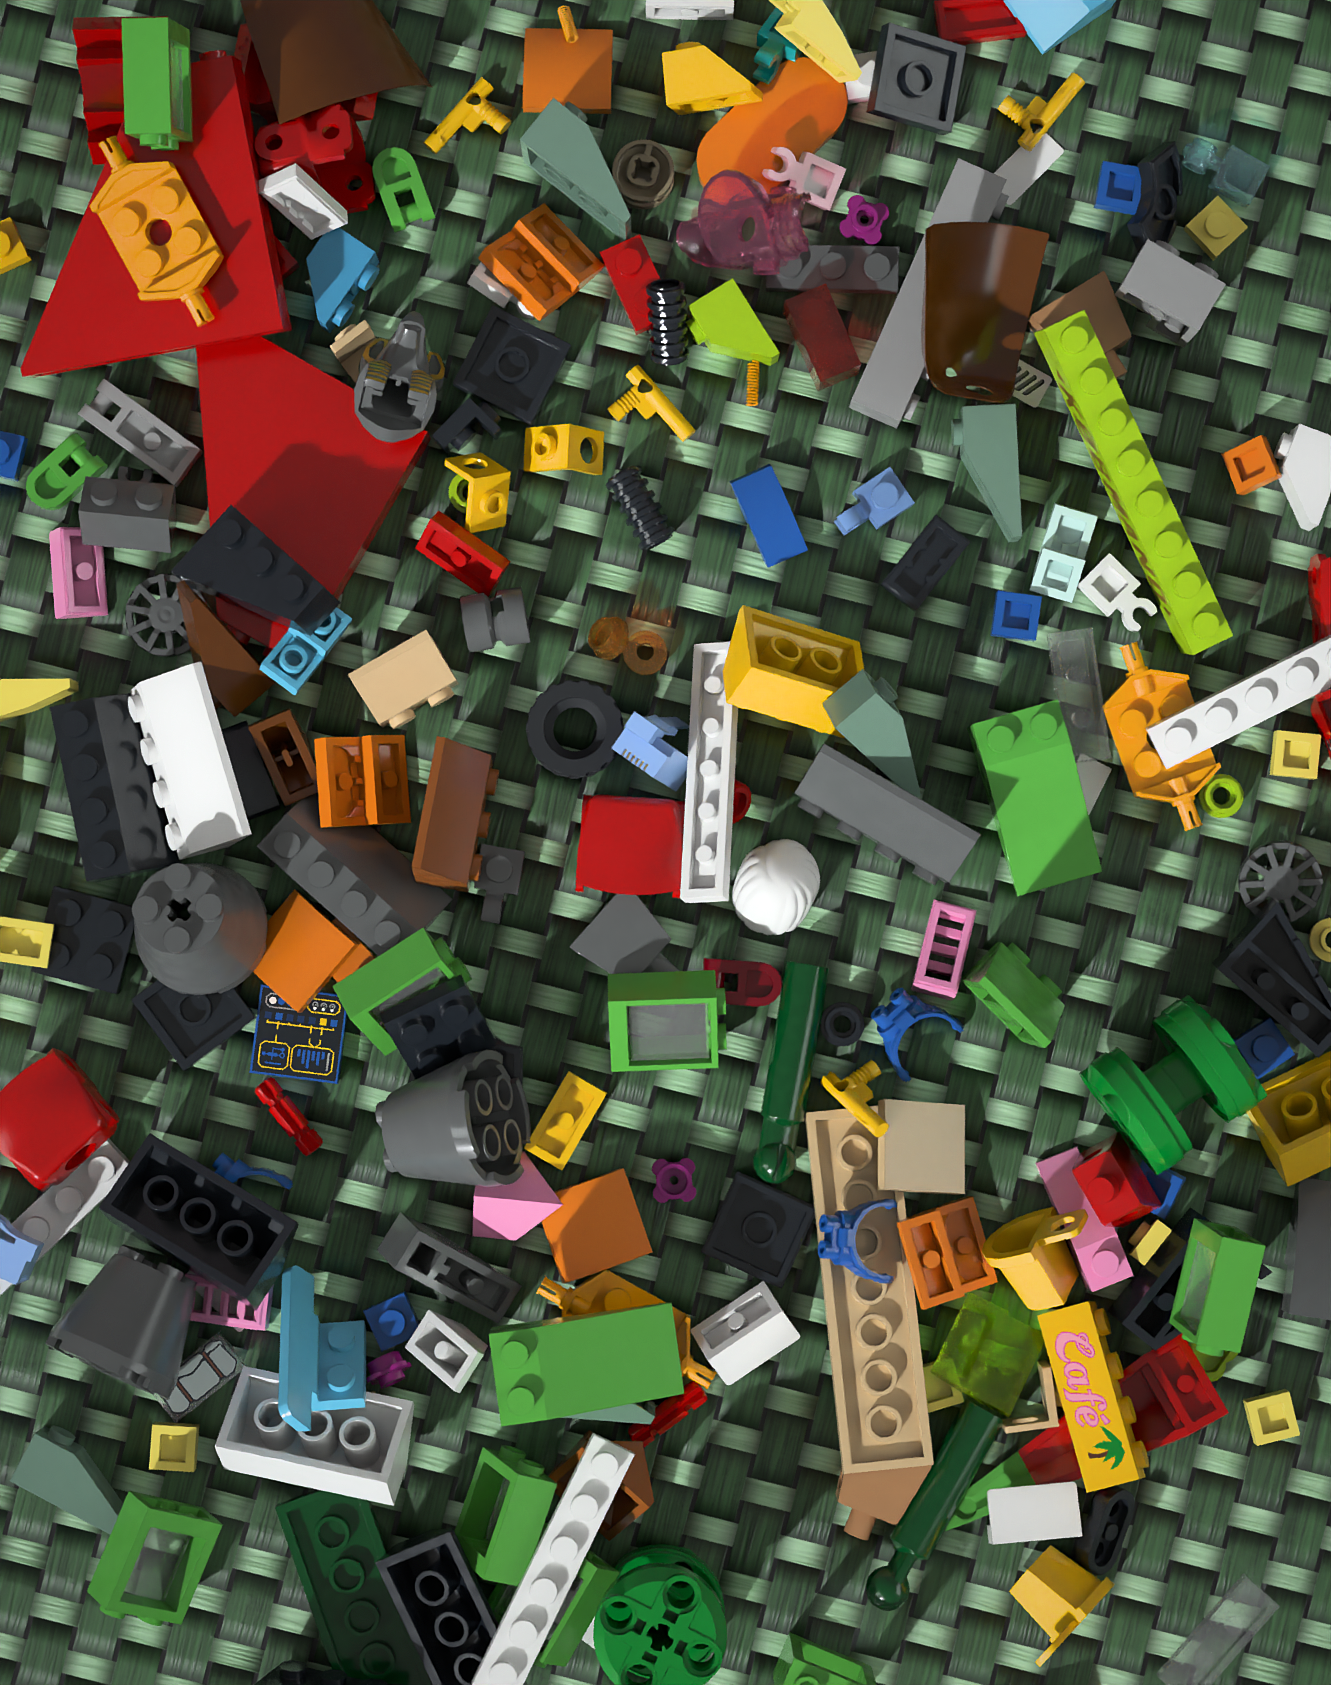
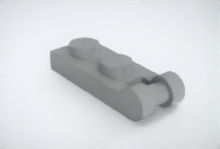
[78,379,203,487]

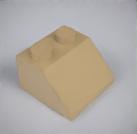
[348,630,459,729]

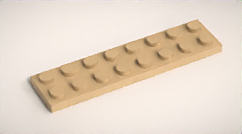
[805,1106,934,1474]

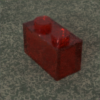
[783,283,861,391]

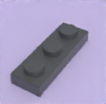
[766,244,899,294]

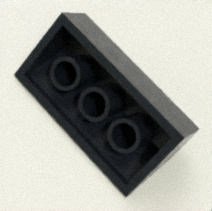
[50,693,182,882]
[99,1133,299,1311]
[375,1529,527,1685]

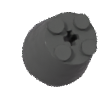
[132,863,268,995]
[375,1050,531,1187]
[45,1246,197,1400]

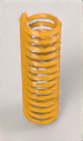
[557,6,579,43]
[746,360,760,406]

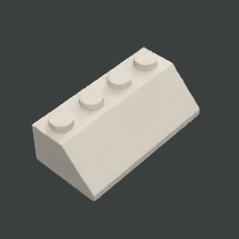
[128,661,252,860]
[215,1366,414,1506]

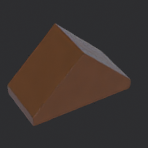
[248,708,318,806]

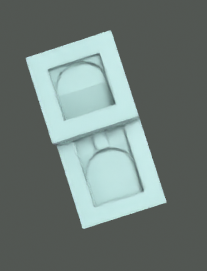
[1029,503,1098,603]

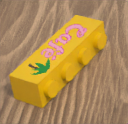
[1037,1301,1149,1493]

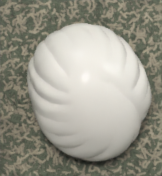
[732,839,820,935]

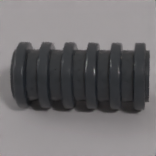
[646,278,690,365]
[605,465,675,550]

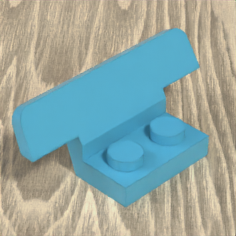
[278,1265,366,1432]

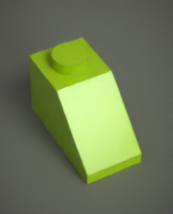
[686,278,780,366]

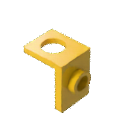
[523,424,604,475]
[445,452,511,533]

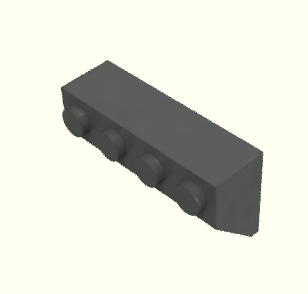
[793,744,981,886]
[257,792,453,956]

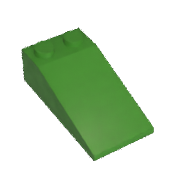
[967,699,1102,896]
[960,942,1065,1048]
[489,1302,684,1426]

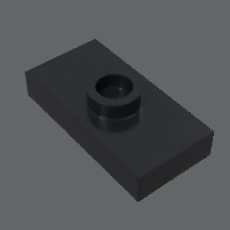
[881,515,971,612]

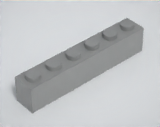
[849,158,1009,429]

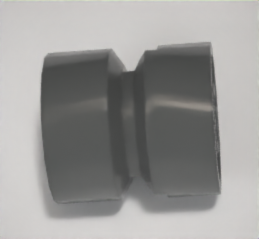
[460,587,531,653]

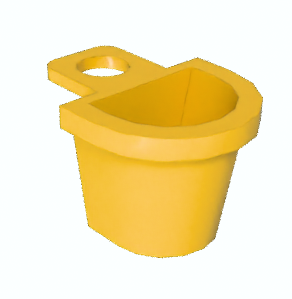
[982,1206,1089,1310]
[1009,1545,1115,1667]

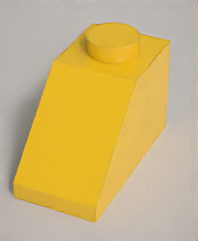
[662,42,763,115]

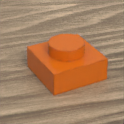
[1221,435,1282,496]

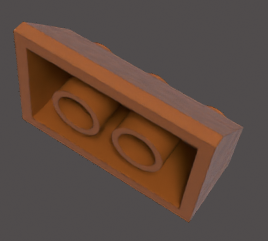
[411,736,499,892]

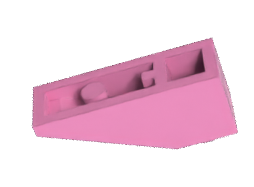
[1035,1146,1134,1292]

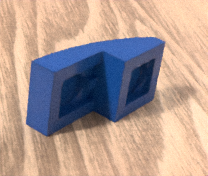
[729,464,808,568]

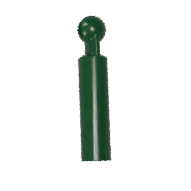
[753,961,830,1183]
[865,1399,1004,1611]

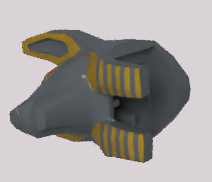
[354,311,445,443]

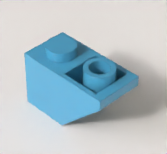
[306,228,380,333]

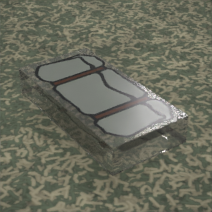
[154,1331,247,1423]

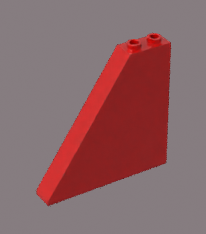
[21,50,292,378]
[196,336,431,657]

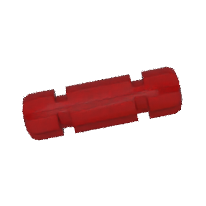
[255,1077,323,1156]
[628,1380,708,1448]

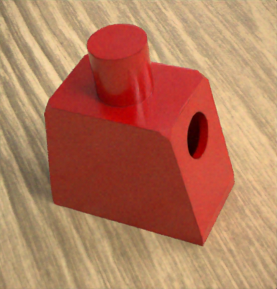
[1072,1132,1162,1227]

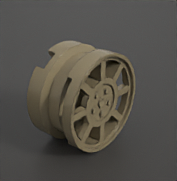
[612,140,674,209]

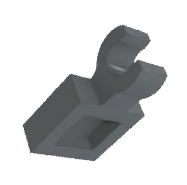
[474,844,525,924]

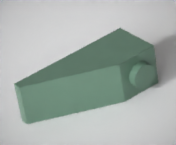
[951,404,1022,543]
[822,669,921,798]
[10,1425,123,1535]

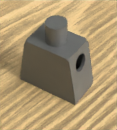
[569,894,679,974]

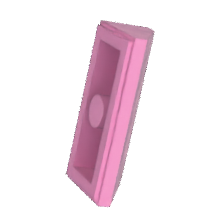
[49,527,108,619]

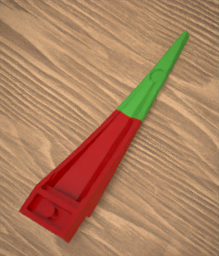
[894,1333,1229,1549]

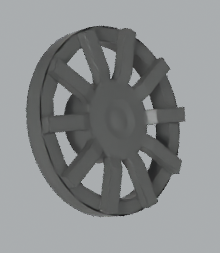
[125,573,207,657]
[1238,840,1323,922]

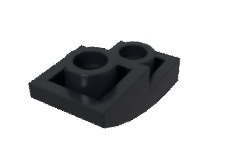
[221,720,280,821]

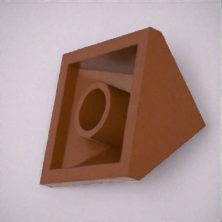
[548,1430,654,1541]

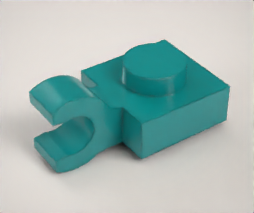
[753,7,802,84]

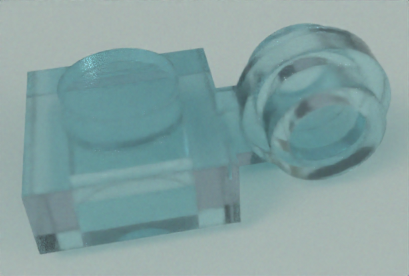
[1182,138,1270,208]

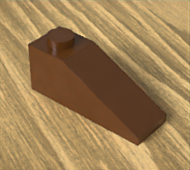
[176,579,275,717]

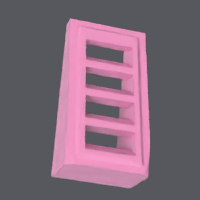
[911,900,977,1000]
[185,1274,274,1331]

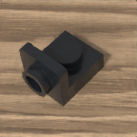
[432,398,502,454]

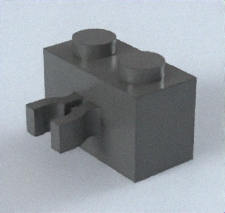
[78,466,177,553]

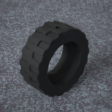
[526,680,624,779]

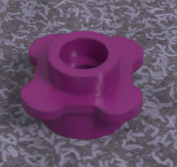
[839,195,889,245]
[652,1158,696,1203]
[366,1351,412,1389]

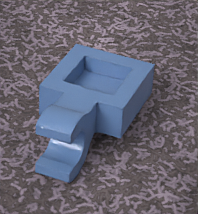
[834,467,915,536]

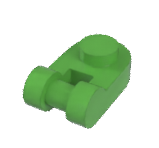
[372,147,436,233]
[26,433,108,510]

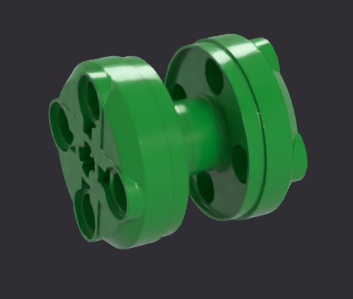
[1079,995,1267,1176]
[593,1544,727,1685]

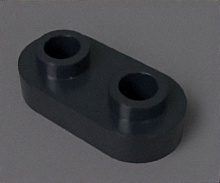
[1075,1485,1135,1575]

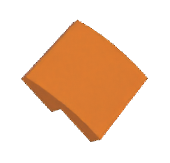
[523,28,613,114]
[478,203,605,321]
[314,735,411,828]
[253,889,358,1013]
[541,1168,653,1283]
[896,1196,998,1310]

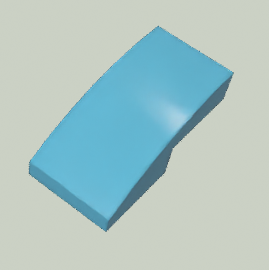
[259,607,352,696]

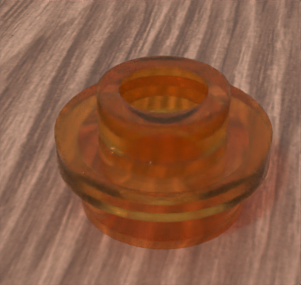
[588,617,629,660]
[623,631,667,675]

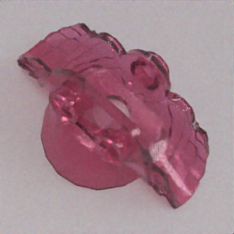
[676,169,811,275]

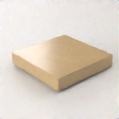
[878,1099,965,1195]

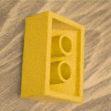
[723,605,864,739]
[1247,1051,1331,1187]

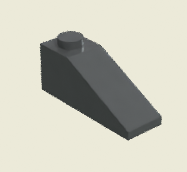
[377,1212,522,1324]

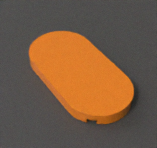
[697,57,848,207]

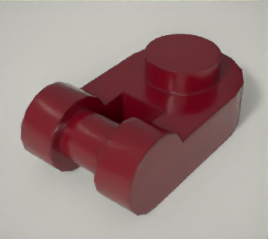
[703,958,782,1006]

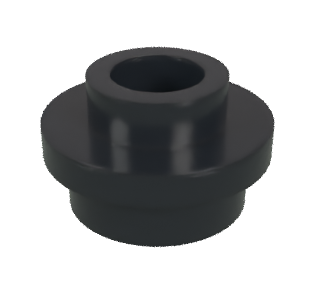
[820,1002,865,1046]

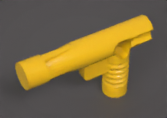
[998,73,1085,152]
[423,77,511,154]
[608,364,696,442]
[821,1060,889,1138]

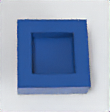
[1093,161,1141,215]
[0,431,28,482]
[990,590,1042,642]
[1233,1017,1295,1079]
[1140,1160,1186,1219]
[363,1291,420,1352]

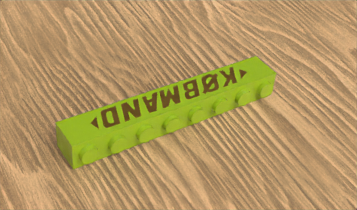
[1034,310,1233,655]

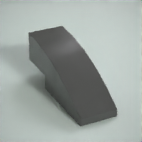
[1281,1178,1331,1320]

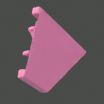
[472,1151,563,1240]

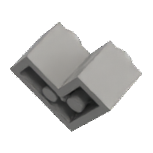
[1115,239,1226,348]

